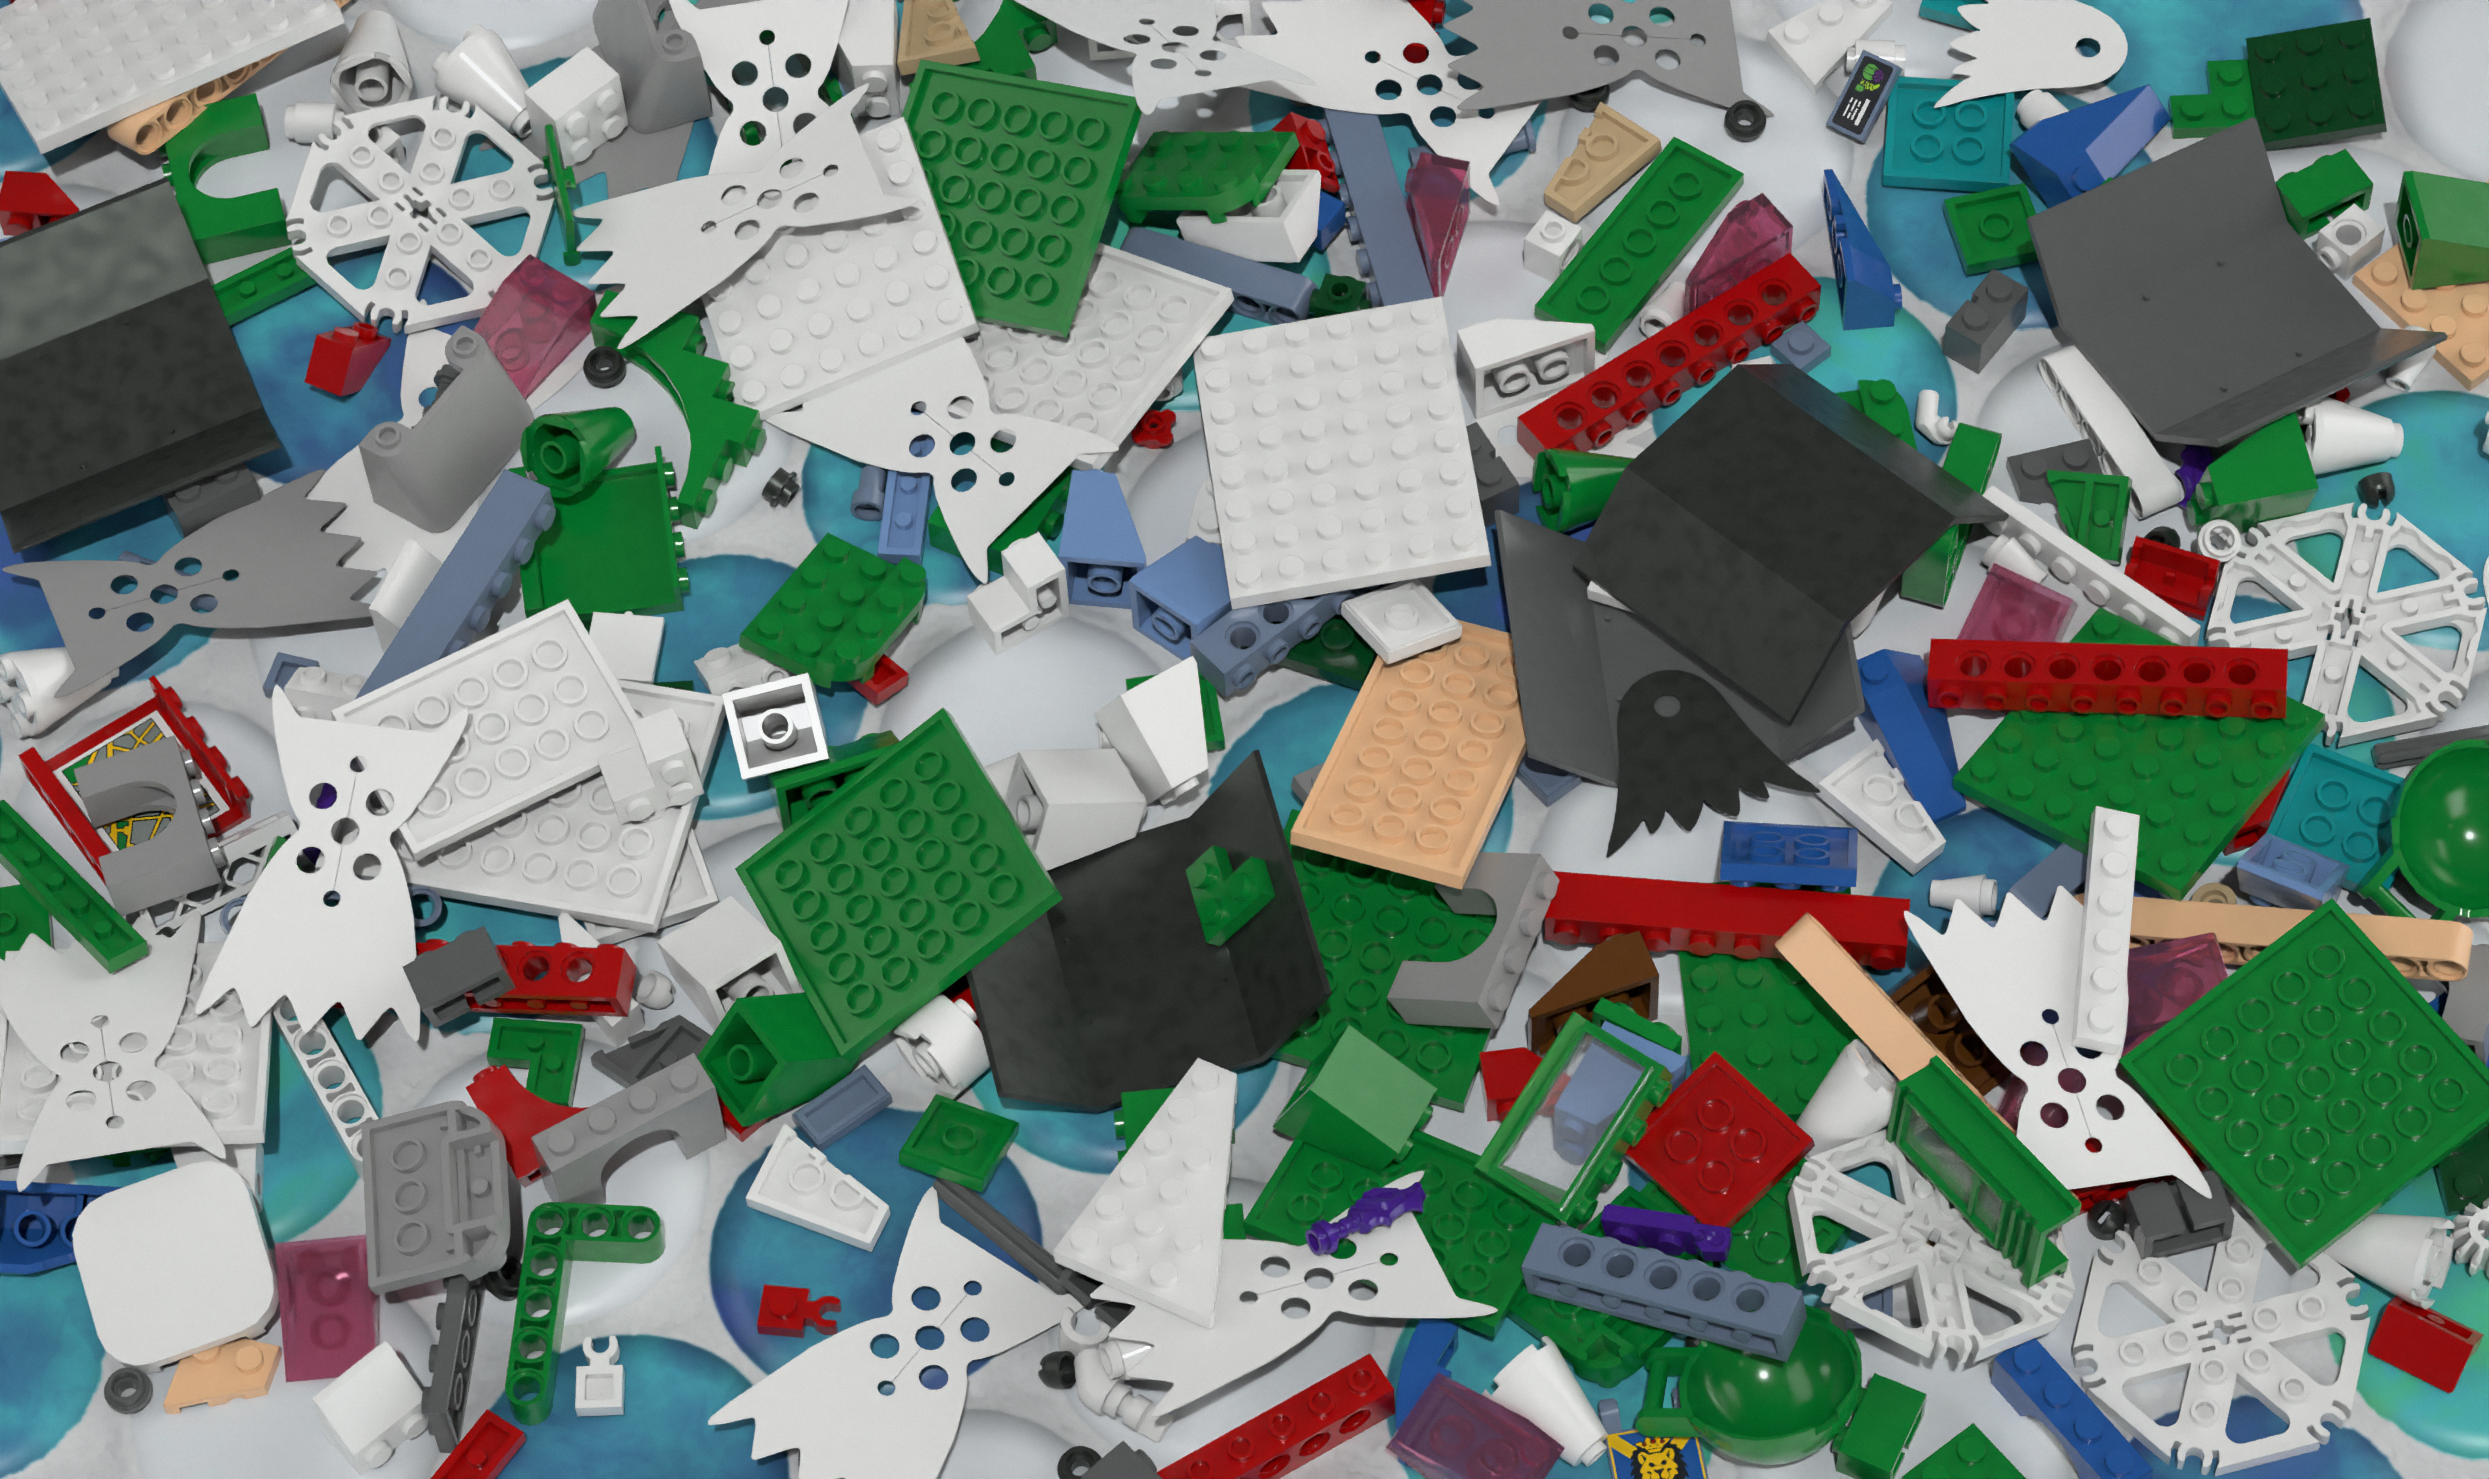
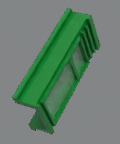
[1886,1055,2082,1289]

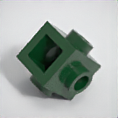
[1309,273,1372,318]

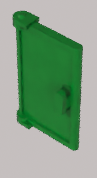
[542,124,581,266]

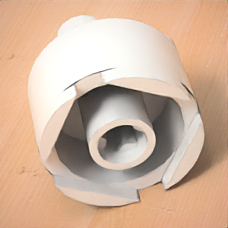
[894,994,990,1099]

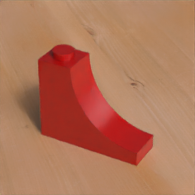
[465,1064,589,1188]

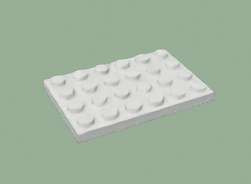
[331,599,639,861]

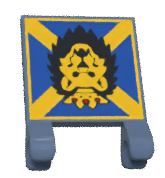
[1598,1387,1709,1479]

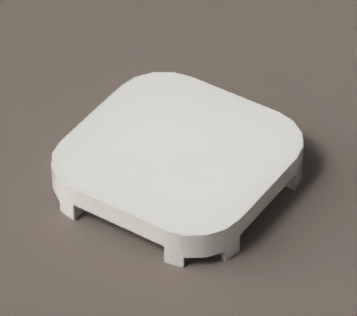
[72,1160,283,1374]

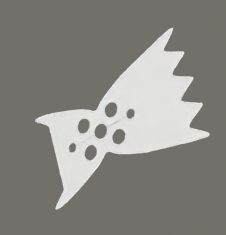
[669,0,848,190]
[1014,0,1317,116]
[1235,0,1542,206]
[572,83,918,349]
[304,299,586,574]
[765,336,1119,584]
[195,685,469,1042]
[1904,886,2212,1199]
[0,911,226,1192]
[1090,1171,1498,1417]
[708,1186,1086,1479]

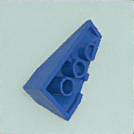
[2009,84,2171,208]
[1822,169,1902,331]
[1857,649,1966,824]
[0,1180,123,1274]

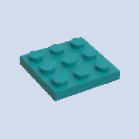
[1882,76,2014,192]
[2266,743,2405,893]

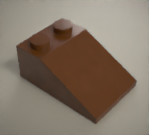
[1528,931,1659,1058]
[1885,959,2032,1096]

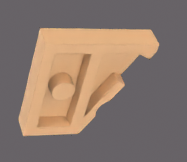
[163,1338,282,1415]

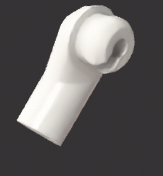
[1915,390,1958,445]

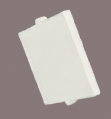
[589,611,665,685]

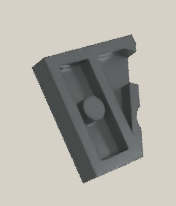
[590,1015,712,1088]

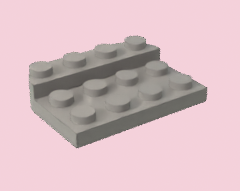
[361,1100,511,1295]

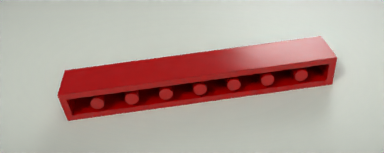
[1545,871,1910,970]

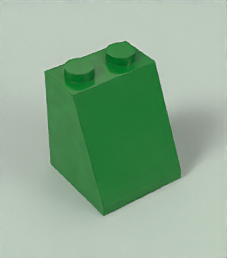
[2394,171,2489,290]
[2187,411,2319,534]
[697,992,861,1127]
[1272,1025,1437,1172]

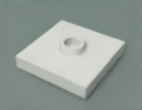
[1341,578,1462,664]

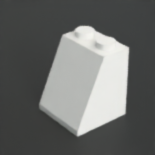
[831,0,900,117]
[1094,656,1209,806]
[722,673,829,780]
[1004,748,1147,871]
[657,896,803,1031]

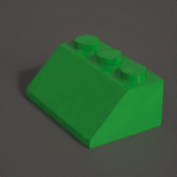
[766,730,899,831]

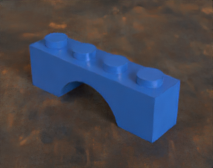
[1991,1338,2153,1479]

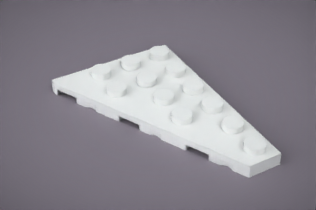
[1053,1058,1238,1329]

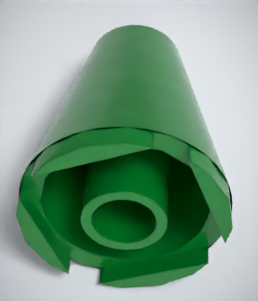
[520,407,635,498]
[1532,448,1635,533]

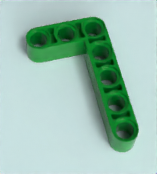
[1901,422,2002,607]
[505,1202,666,1426]

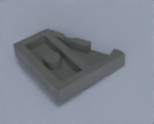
[2006,438,2103,507]

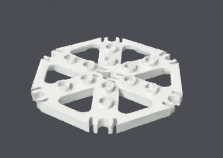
[286,95,555,334]
[2205,502,2487,747]
[1788,1128,2076,1363]
[2072,1200,2371,1477]

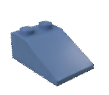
[2237,833,2350,910]

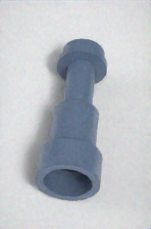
[850,464,886,521]

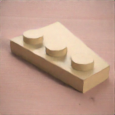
[897,0,980,76]
[1544,102,1662,223]

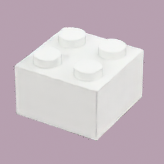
[524,46,629,169]

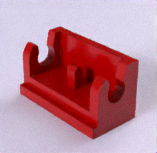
[2124,536,2220,621]

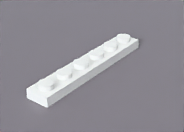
[1982,485,2201,646]
[2072,806,2140,1055]

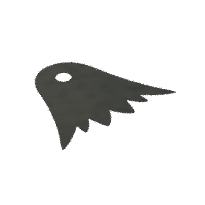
[1607,670,1820,857]

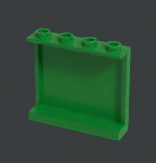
[508,446,690,618]

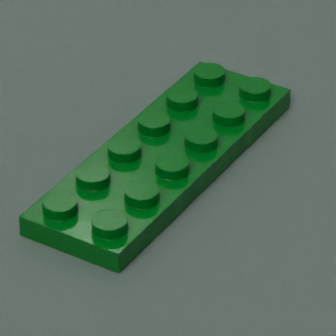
[1535,137,1744,354]

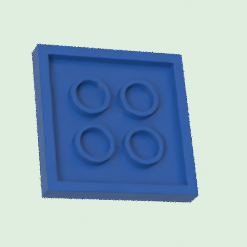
[1720,821,1858,892]

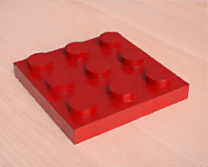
[1624,1051,1815,1228]

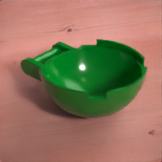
[2355,739,2489,921]
[1635,1304,1862,1465]

